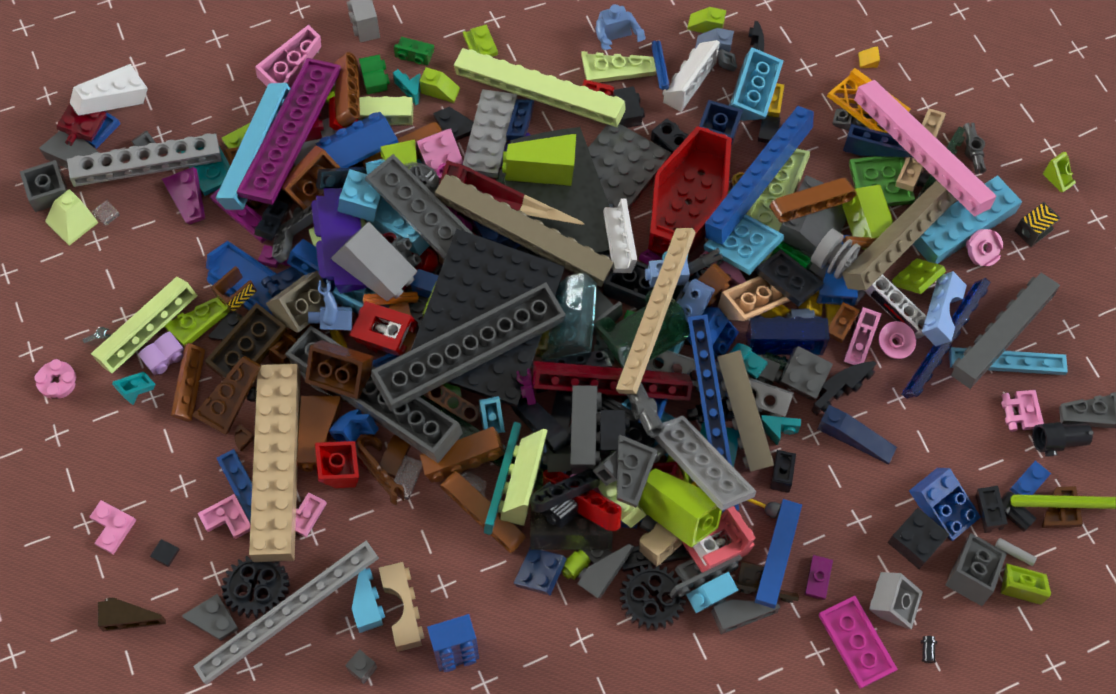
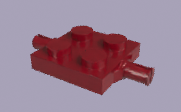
[57,104,107,146]

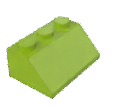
[842,185,893,250]

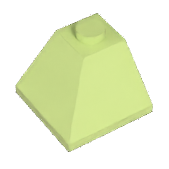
[45,189,98,246]

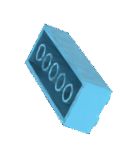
[913,176,1022,264]

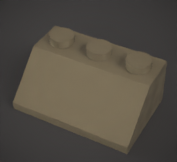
[266,271,326,333]

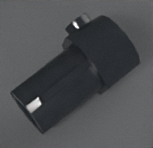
[1032,422,1093,457]

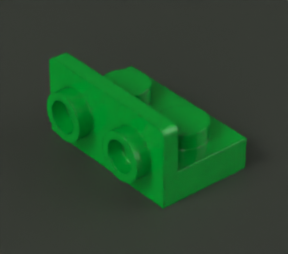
[394,37,435,65]

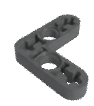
[272,205,313,263]

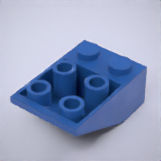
[909,468,981,541]

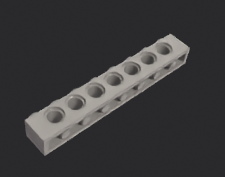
[67,133,222,187]
[645,346,794,417]

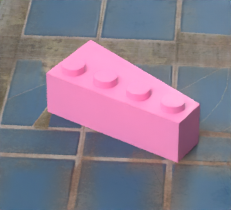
[255,25,321,88]

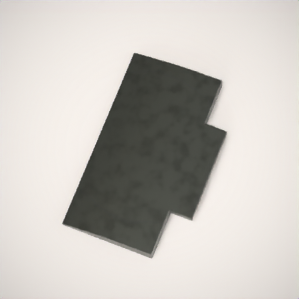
[503,127,610,263]

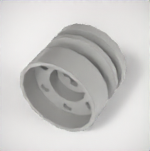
[810,228,861,279]

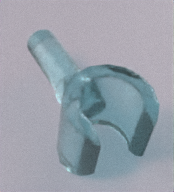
[83,327,111,343]

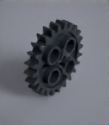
[221,556,290,619]
[619,564,686,631]

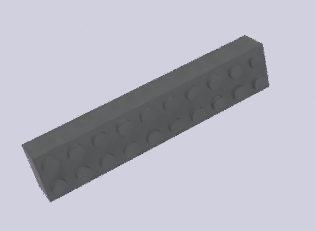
[371,283,566,411]
[286,326,463,463]

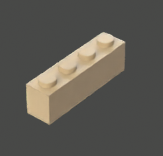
[639,523,683,566]

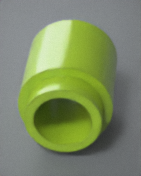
[561,550,591,580]

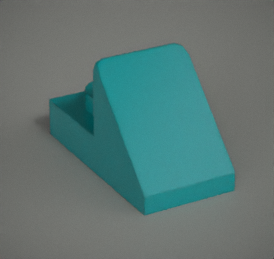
[393,69,421,105]
[112,372,156,405]
[761,415,801,445]

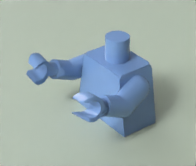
[595,4,646,50]
[308,280,352,330]

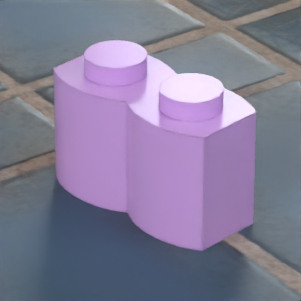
[138,331,184,376]

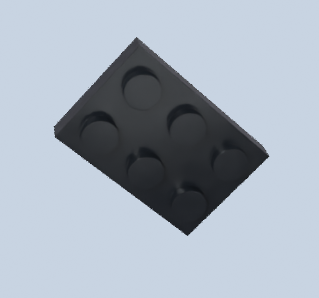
[755,250,824,306]

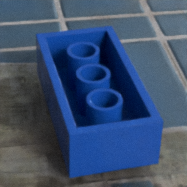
[427,614,479,672]

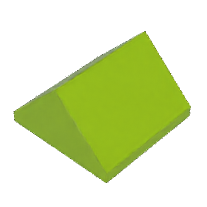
[1001,563,1051,605]

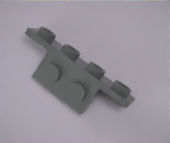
[669,555,742,598]

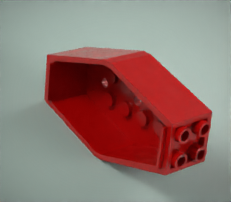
[648,126,732,256]

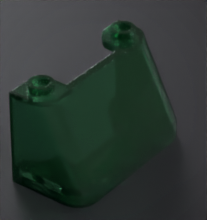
[594,289,690,368]

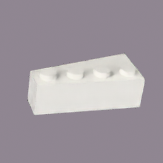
[70,64,148,116]

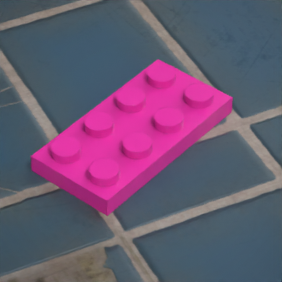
[818,596,898,689]

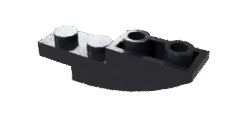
[811,361,877,416]

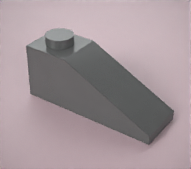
[578,544,635,598]
[711,599,780,635]

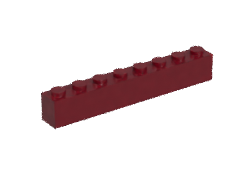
[532,361,693,401]

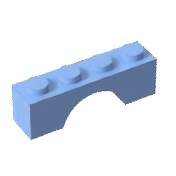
[922,271,967,346]

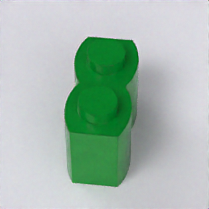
[359,54,390,94]

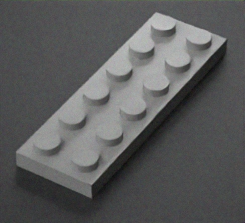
[463,89,517,178]
[653,416,756,511]

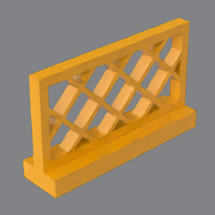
[827,68,911,134]

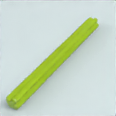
[1010,495,1116,509]

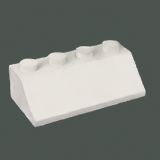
[663,40,720,112]

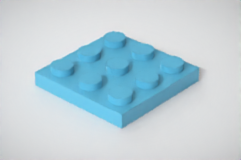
[704,214,784,275]

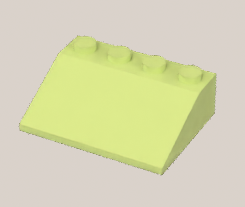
[498,429,547,526]

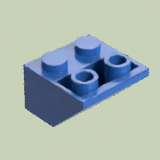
[685,307,739,361]

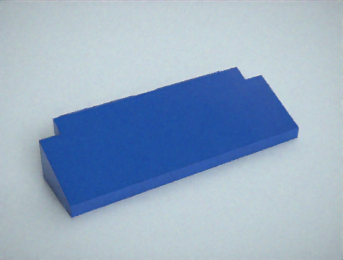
[206,241,278,315]

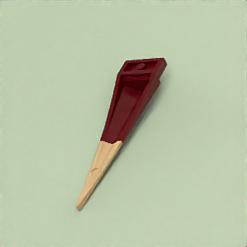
[438,160,584,225]

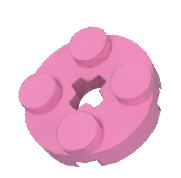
[966,229,1003,266]
[34,359,76,399]

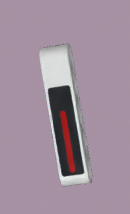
[864,274,926,338]

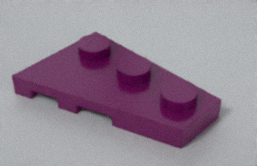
[162,167,205,225]

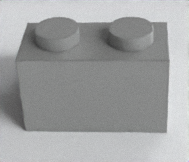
[869,572,923,629]

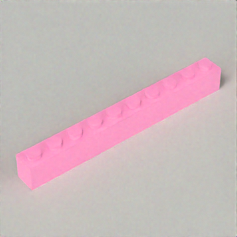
[854,80,996,217]

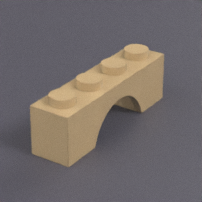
[379,562,424,652]

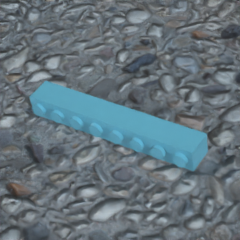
[216,83,291,210]

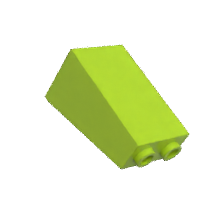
[502,134,576,186]
[638,469,722,548]

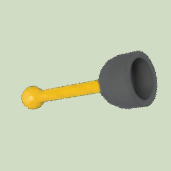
[747,499,781,519]

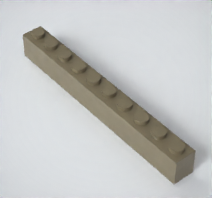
[435,174,614,287]
[842,180,957,290]

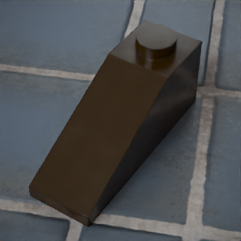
[98,598,166,632]

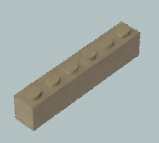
[715,350,774,471]

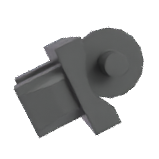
[390,236,421,267]

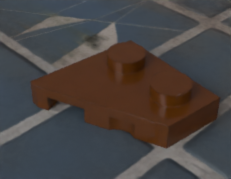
[1042,486,1083,528]

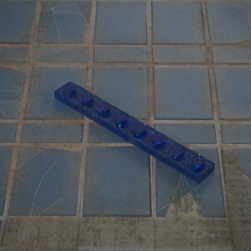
[901,278,991,399]

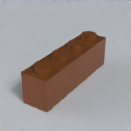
[420,427,505,483]

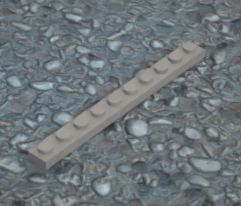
[193,540,379,685]

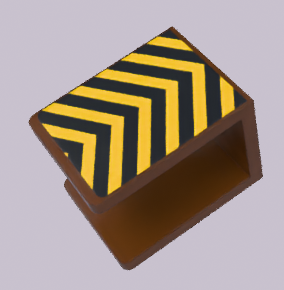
[210,266,257,313]

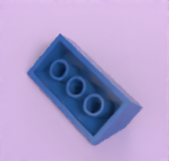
[315,112,399,168]

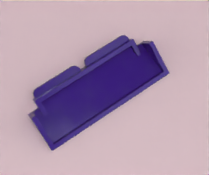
[311,188,369,294]

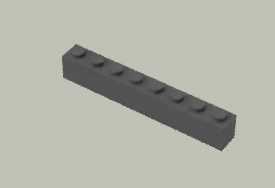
[951,273,1060,389]

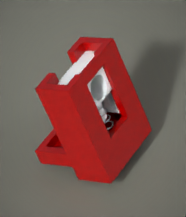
[349,301,418,356]

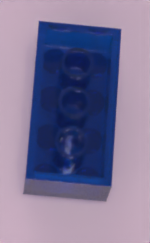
[746,316,830,355]

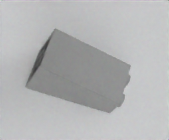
[331,222,417,301]

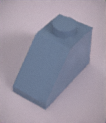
[695,28,734,52]

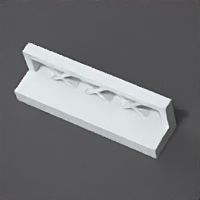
[603,199,637,273]

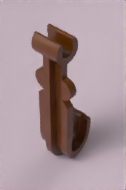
[355,434,404,505]

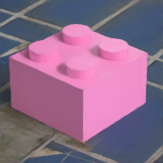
[415,128,463,173]

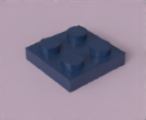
[514,547,567,596]

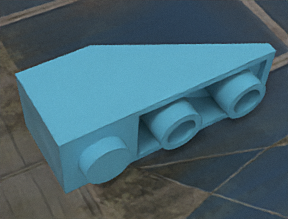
[352,568,385,633]

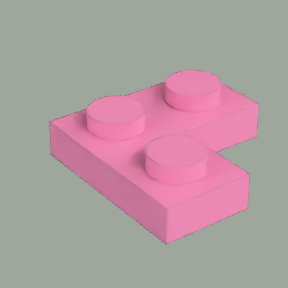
[295,492,327,538]
[198,494,251,539]
[90,500,136,555]

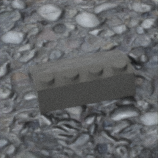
[779,175,847,254]

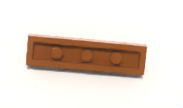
[171,343,205,422]

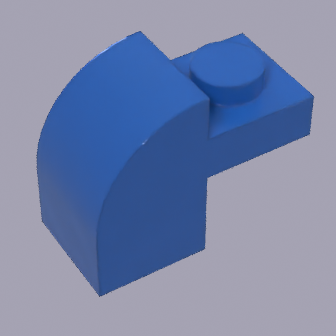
[329,409,379,442]

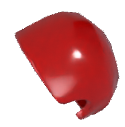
[415,248,438,273]

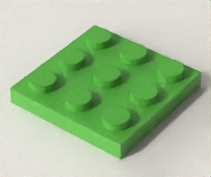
[849,156,915,206]

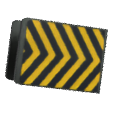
[1014,202,1060,247]

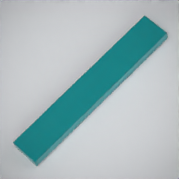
[484,422,521,535]

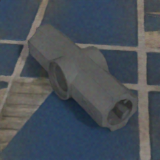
[627,383,664,438]

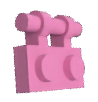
[1001,390,1044,432]

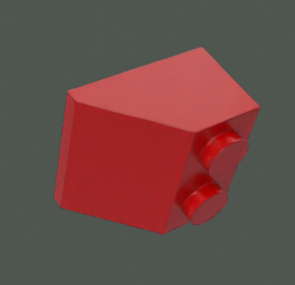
[315,441,359,488]

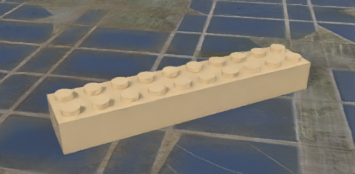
[249,364,301,562]

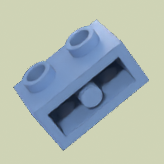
[674,279,715,322]

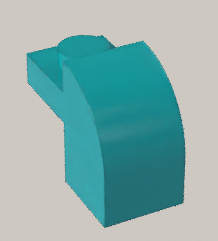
[730,343,768,379]

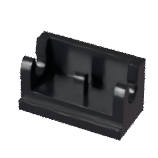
[975,486,1008,533]

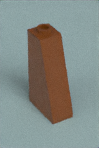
[297,396,343,472]

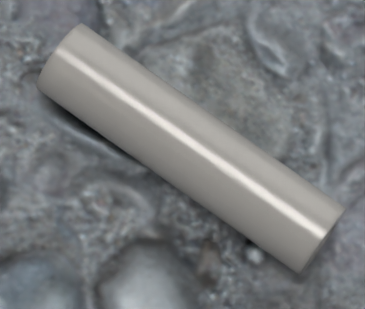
[995,538,1037,566]

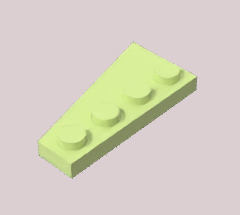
[581,51,656,83]

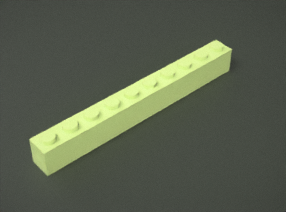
[454,48,626,127]

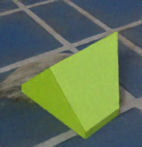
[1043,152,1076,192]

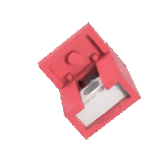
[682,506,755,573]

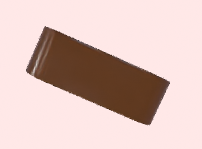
[428,385,479,422]

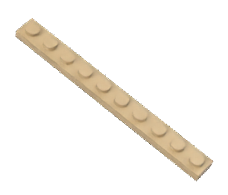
[616,228,696,394]

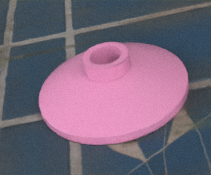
[879,321,916,359]

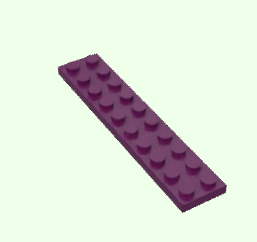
[237,58,341,205]

